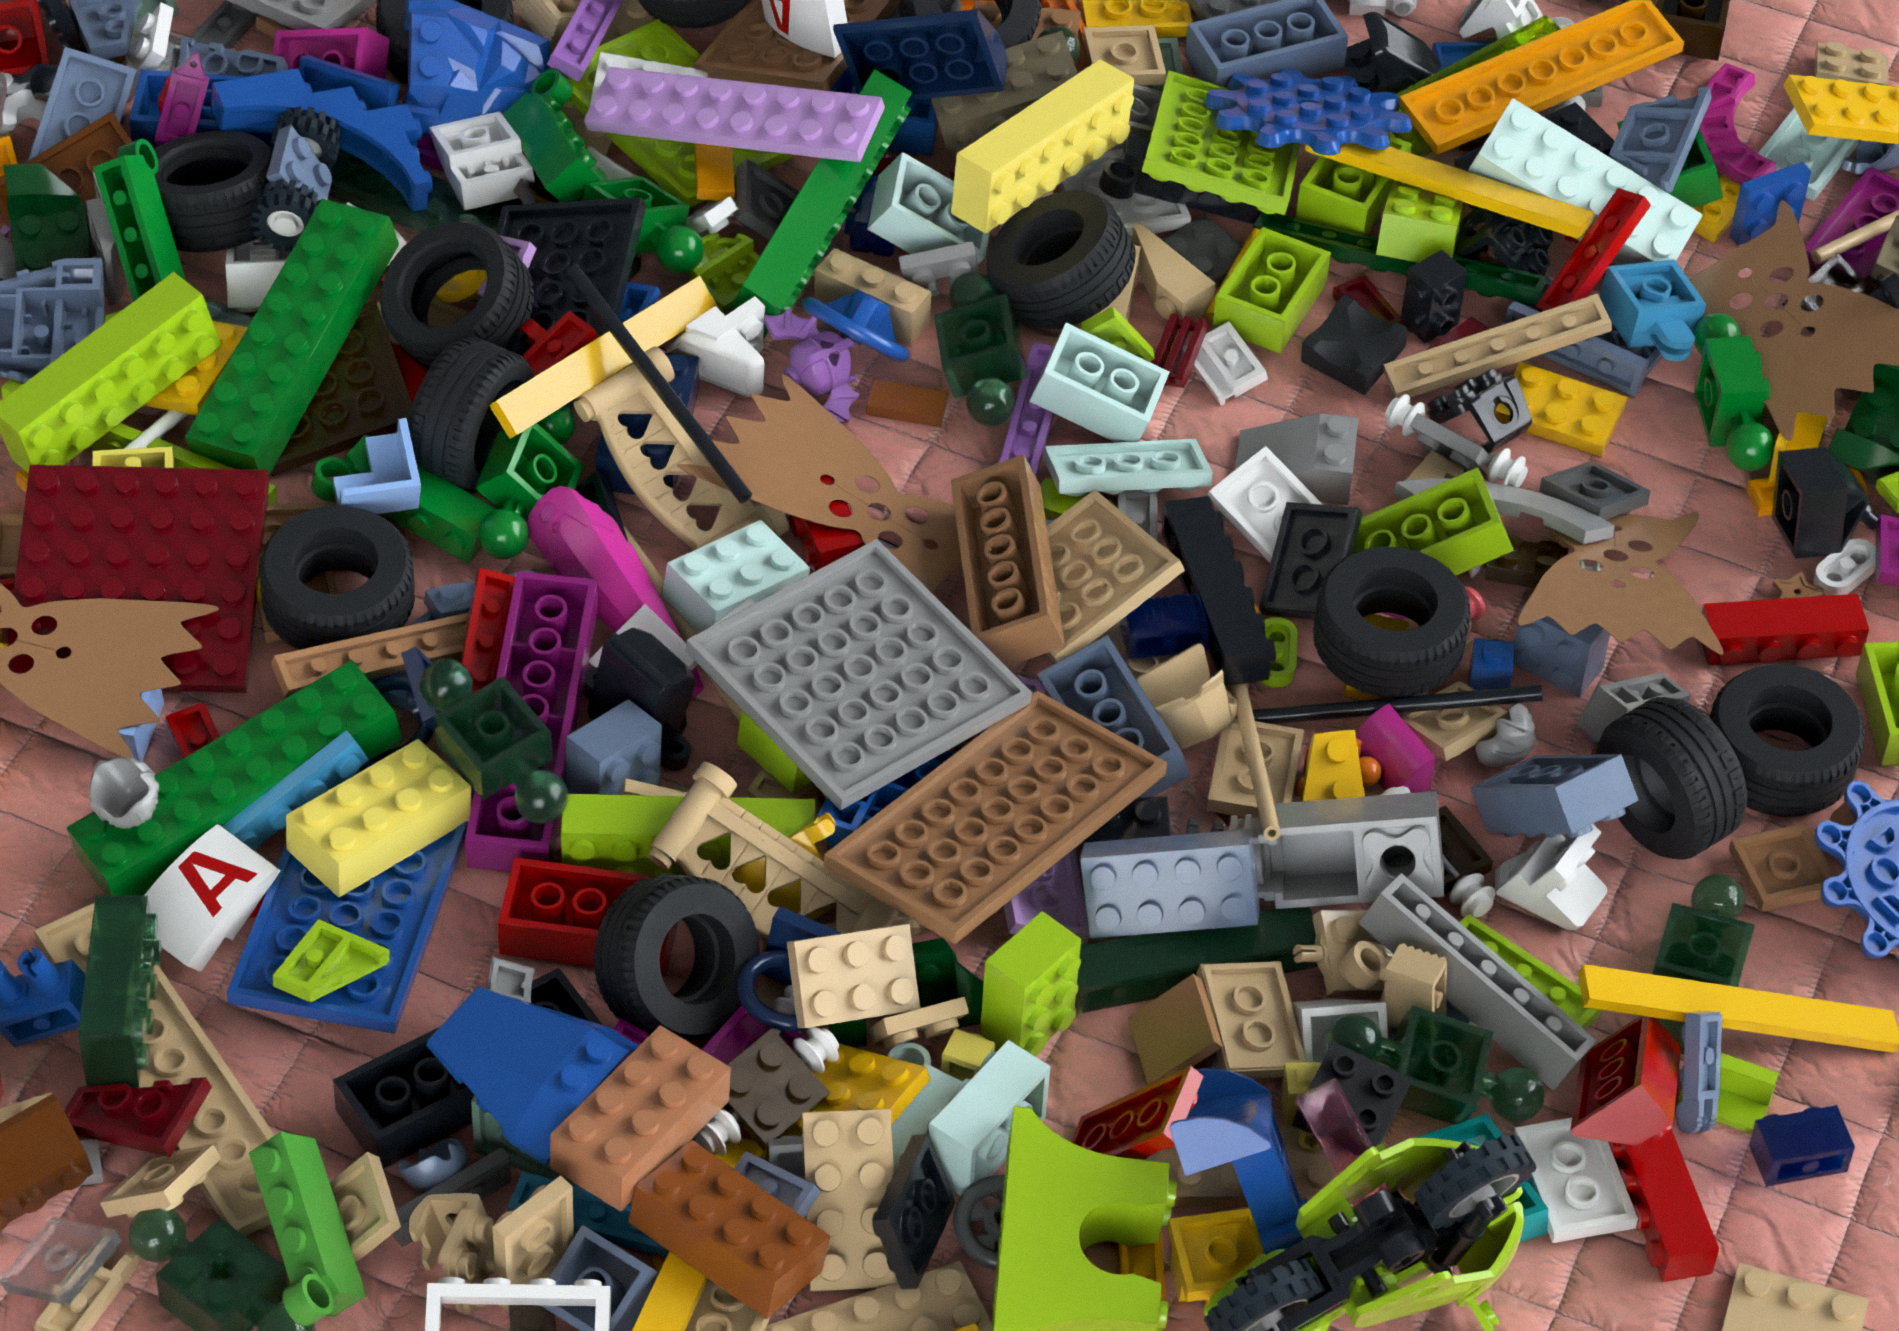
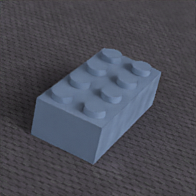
[1185,0,1348,88]
[1037,635,1191,798]
[1470,754,1639,838]
[1080,829,1260,938]

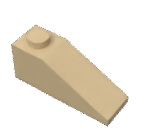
[1132,222,1216,321]

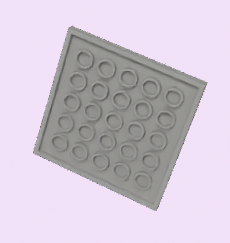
[685,539,1033,811]

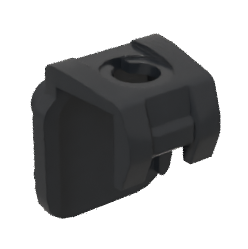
[1456,207,1553,276]
[1426,368,1532,454]

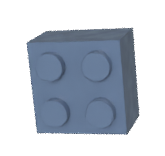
[1513,602,1610,698]
[566,699,662,795]

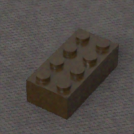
[1656,0,1730,61]

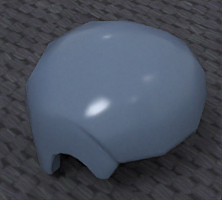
[396,1137,468,1194]

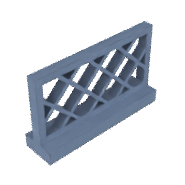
[1504,279,1663,397]

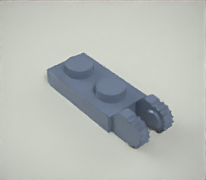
[1676,1011,1722,1134]

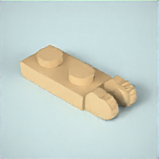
[34,1239,141,1331]

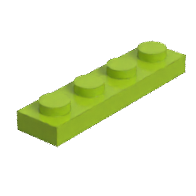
[1459,913,1603,1030]

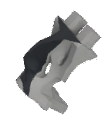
[0,63,125,135]

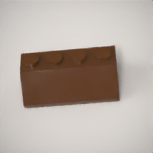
[0,1093,93,1232]

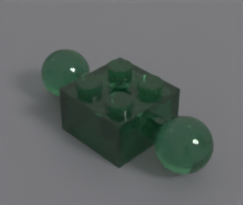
[934,272,1028,427]
[419,659,568,824]
[1652,874,1755,1054]
[1327,1005,1545,1124]
[128,1208,316,1331]

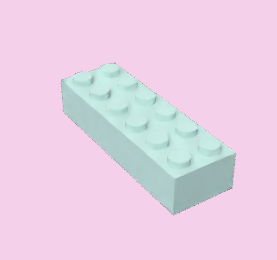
[1468,98,1703,265]

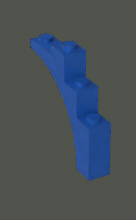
[211,68,433,211]

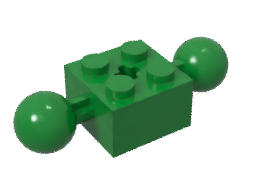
[577,166,704,274]
[1693,313,1775,471]
[475,405,584,559]

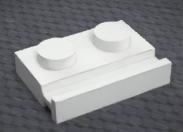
[1183,321,1268,406]

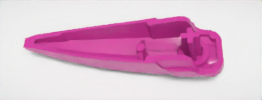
[527,486,704,698]

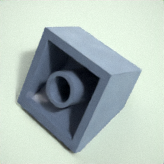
[540,1225,659,1331]

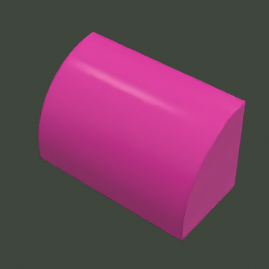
[1355,704,1436,793]

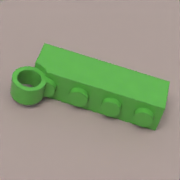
[249,1132,367,1327]

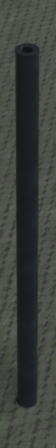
[565,264,752,503]
[1236,685,1543,724]

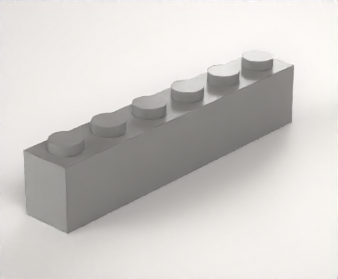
[1358,873,1597,1091]

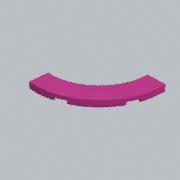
[1699,63,1776,185]

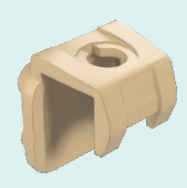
[409,1193,495,1314]

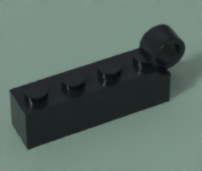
[1099,133,1262,225]

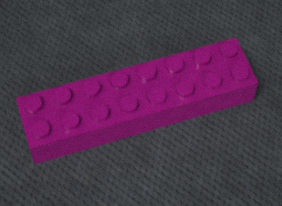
[465,571,598,872]

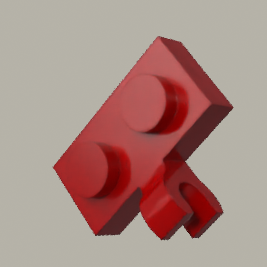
[519,310,599,377]

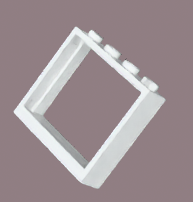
[425,1277,611,1331]

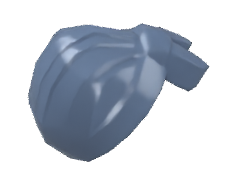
[1842,140,1899,176]

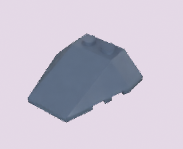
[0,258,105,383]

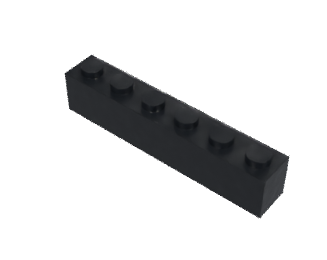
[1162,496,1276,686]

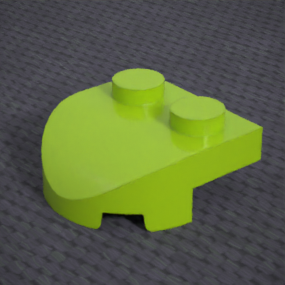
[689,232,760,315]

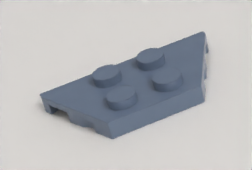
[1609,87,1712,192]

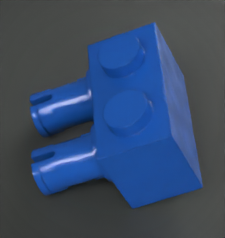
[0,948,93,1048]

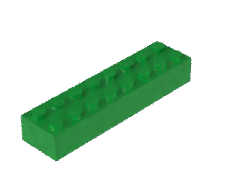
[725,69,913,340]
[185,198,399,475]
[66,660,403,909]

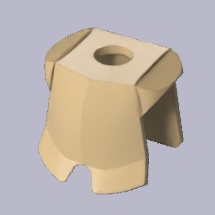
[1136,644,1238,749]

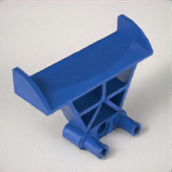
[1170,1068,1307,1255]

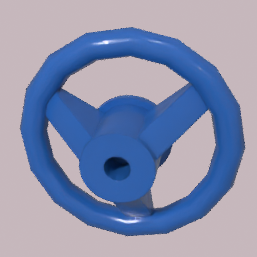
[802,289,910,362]

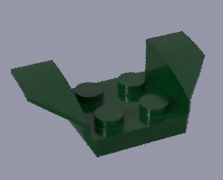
[3,164,93,273]
[1828,364,1899,471]
[828,938,984,1048]

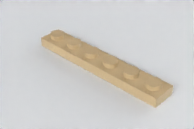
[1383,293,1612,398]

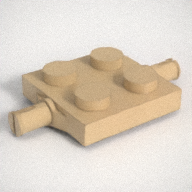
[1293,910,1393,996]

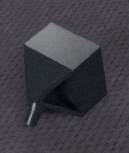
[1772,447,1879,559]

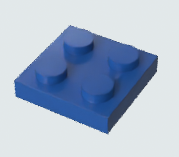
[1730,162,1811,246]

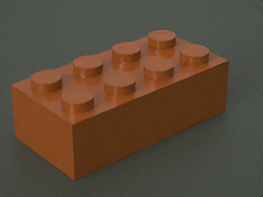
[628,1140,830,1319]

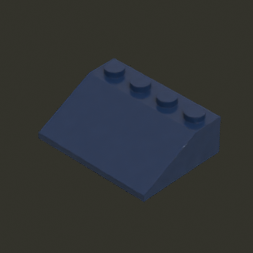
[833,9,1008,101]

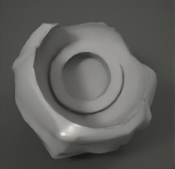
[1475,703,1536,767]
[88,757,160,829]

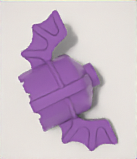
[764,309,859,424]

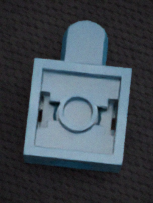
[1599,259,1706,361]

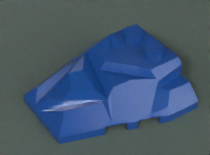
[403,0,550,136]

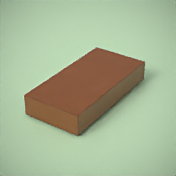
[866,379,948,427]

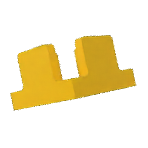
[1167,1208,1264,1307]

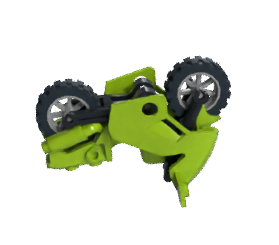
[1203,1134,1537,1331]

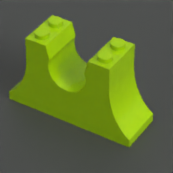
[991,1106,1177,1331]

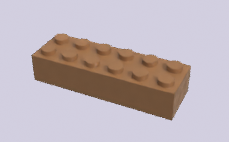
[951,454,1065,667]

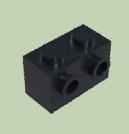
[1401,250,1467,343]

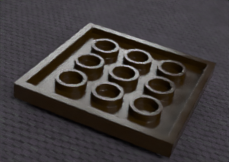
[271,300,412,476]

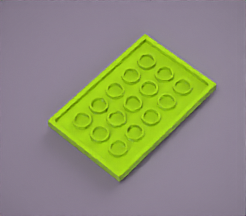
[551,19,797,208]
[1141,70,1300,215]

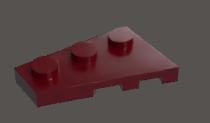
[64,1077,212,1157]

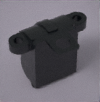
[583,628,695,770]

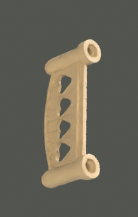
[574,346,789,551]
[647,762,904,940]

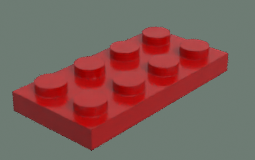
[1070,1066,1204,1160]

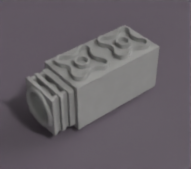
[1225,791,1444,909]

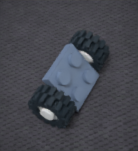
[251,106,341,252]

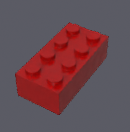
[497,857,678,977]

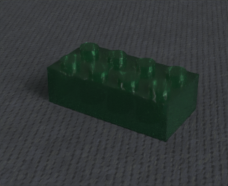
[78,895,162,1087]

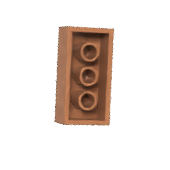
[550,1025,731,1212]

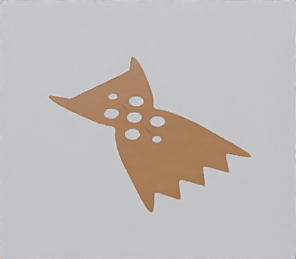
[1689,200,1899,441]
[677,374,962,593]
[1518,488,1723,655]
[0,584,219,758]

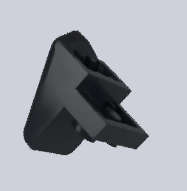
[1345,12,1441,99]

